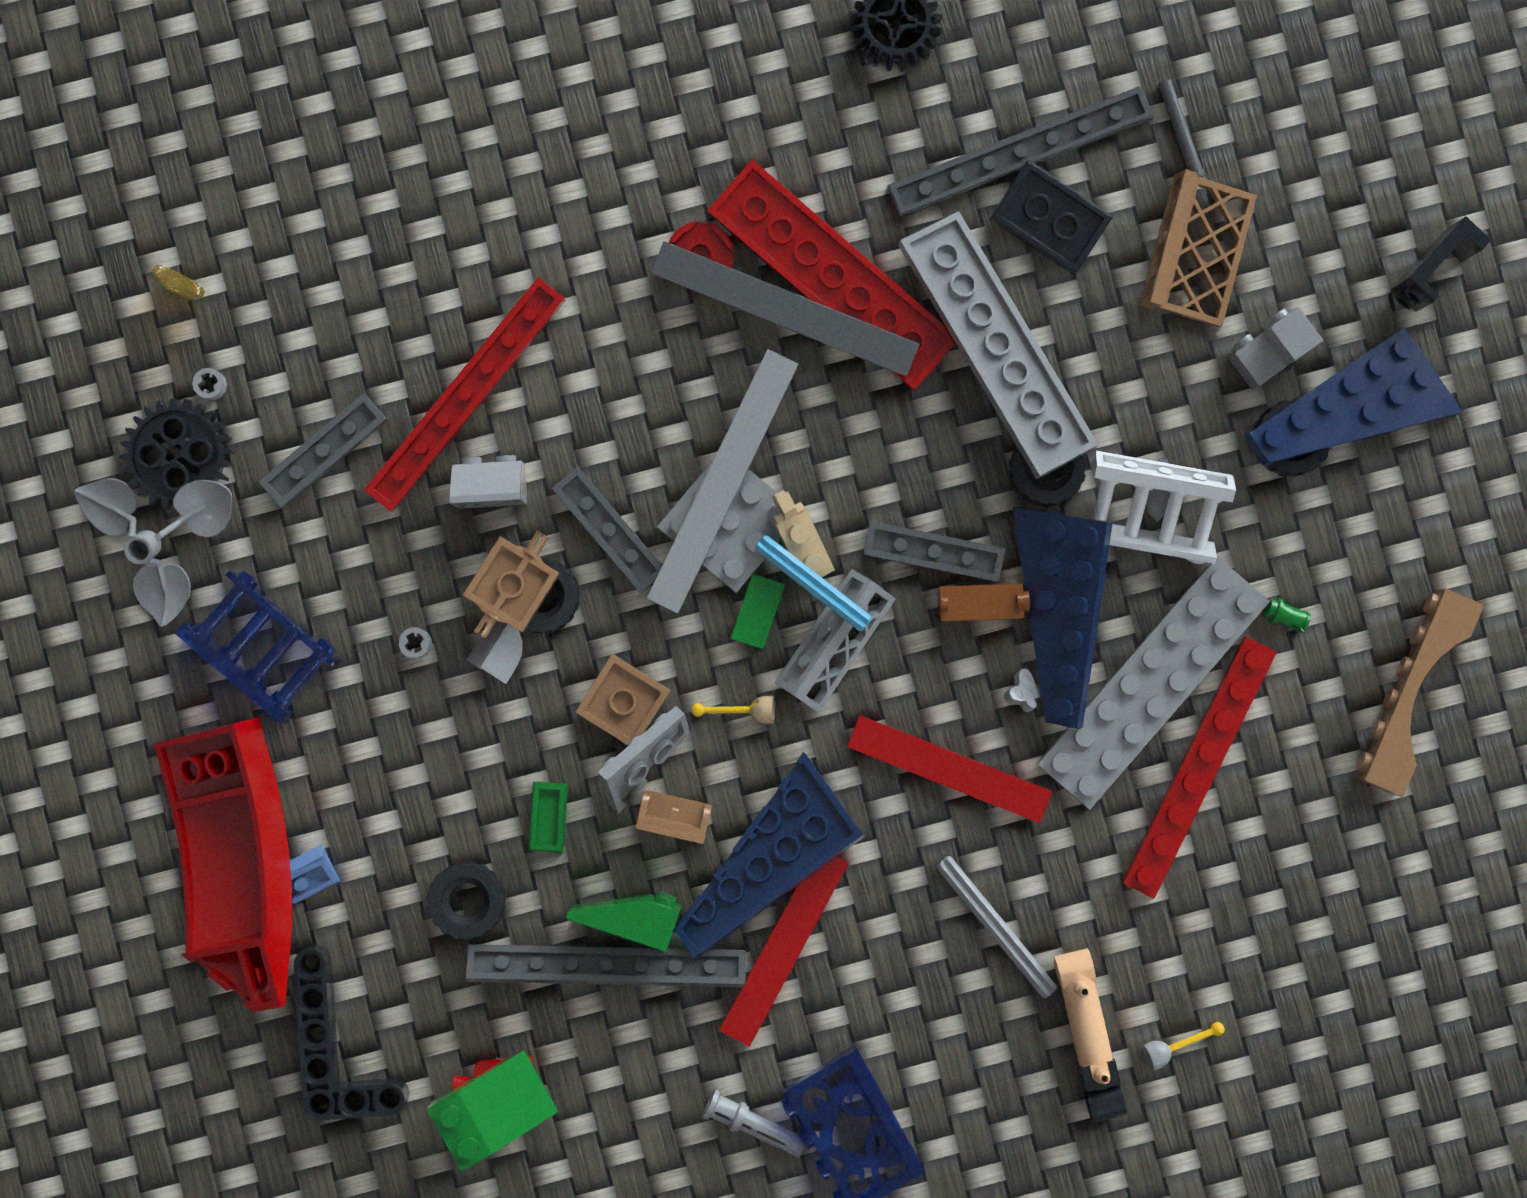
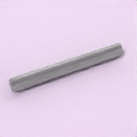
[936,856,1057,998]

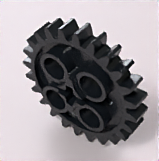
[119,398,235,510]

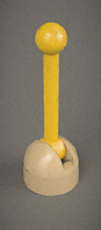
[691,696,775,724]

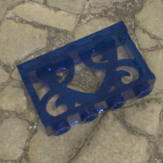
[780,1047,926,1198]

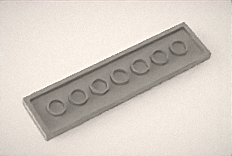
[898,211,1098,479]
[1036,556,1270,810]

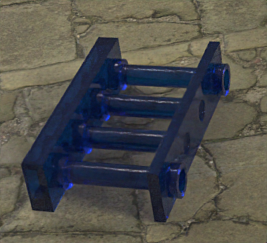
[175,570,341,724]

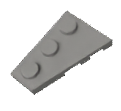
[598,706,690,814]

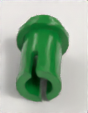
[1263,598,1311,633]

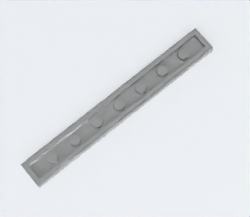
[647,349,799,613]

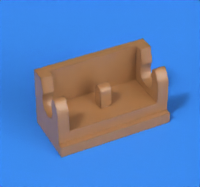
[635,790,712,844]

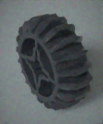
[850,0,942,72]

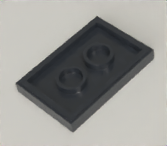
[989,160,1113,275]

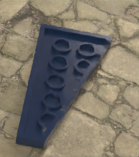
[1013,507,1113,729]

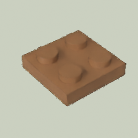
[576,654,671,745]

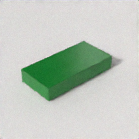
[731,574,785,650]
[528,781,568,853]

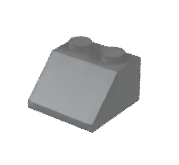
[449,455,527,509]

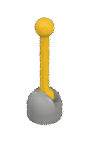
[1142,1022,1225,1071]

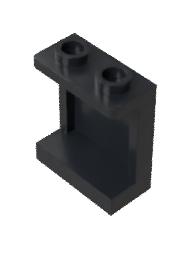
[1391,216,1492,312]

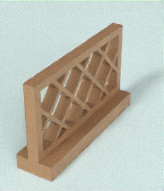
[1139,169,1257,328]

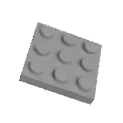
[657,459,781,593]

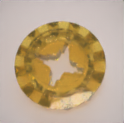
[151,265,205,301]

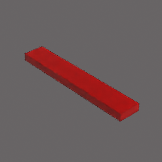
[847,715,1053,823]
[719,857,849,1047]

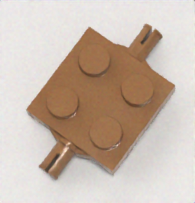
[463,530,560,638]

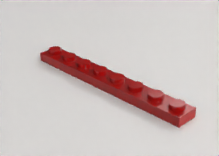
[364,277,566,513]
[1121,636,1277,899]

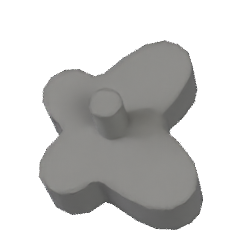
[1004,669,1041,712]

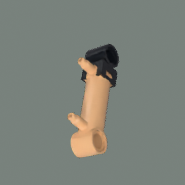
[1053,948,1127,1123]

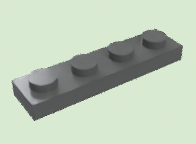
[258,393,388,509]
[552,466,662,594]
[863,521,1006,583]

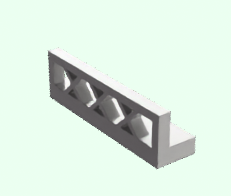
[775,569,896,712]

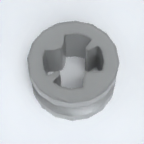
[192,368,227,401]
[399,627,432,658]

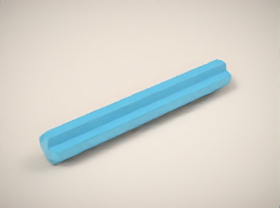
[755,535,872,631]

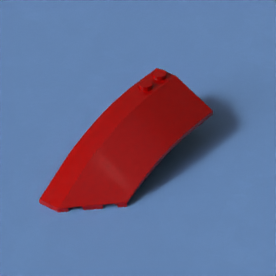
[154,717,292,1012]

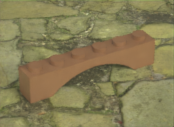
[1356,589,1484,797]

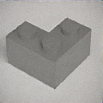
[1228,307,1323,391]

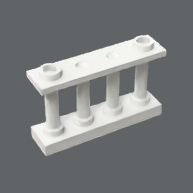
[1092,451,1236,564]

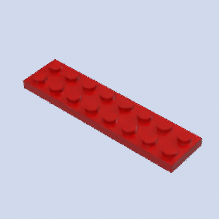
[707,159,956,392]

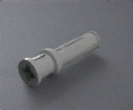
[702,1089,807,1158]

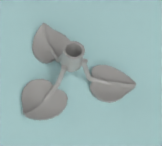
[74,478,232,627]

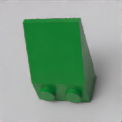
[565,891,682,952]
[426,1050,558,1171]

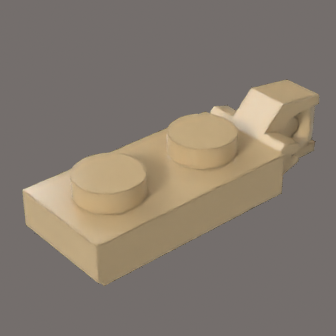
[771,490,835,578]

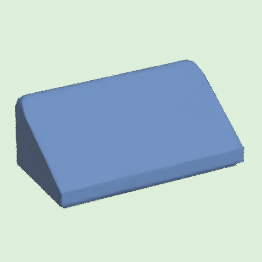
[290,845,340,905]

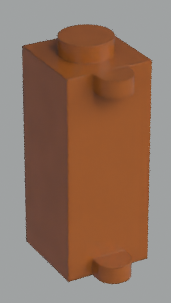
[937,584,1030,622]

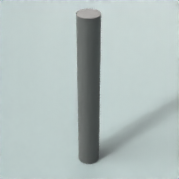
[1158,79,1205,178]

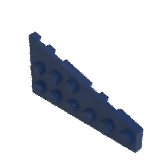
[1244,327,1463,465]
[674,752,865,959]

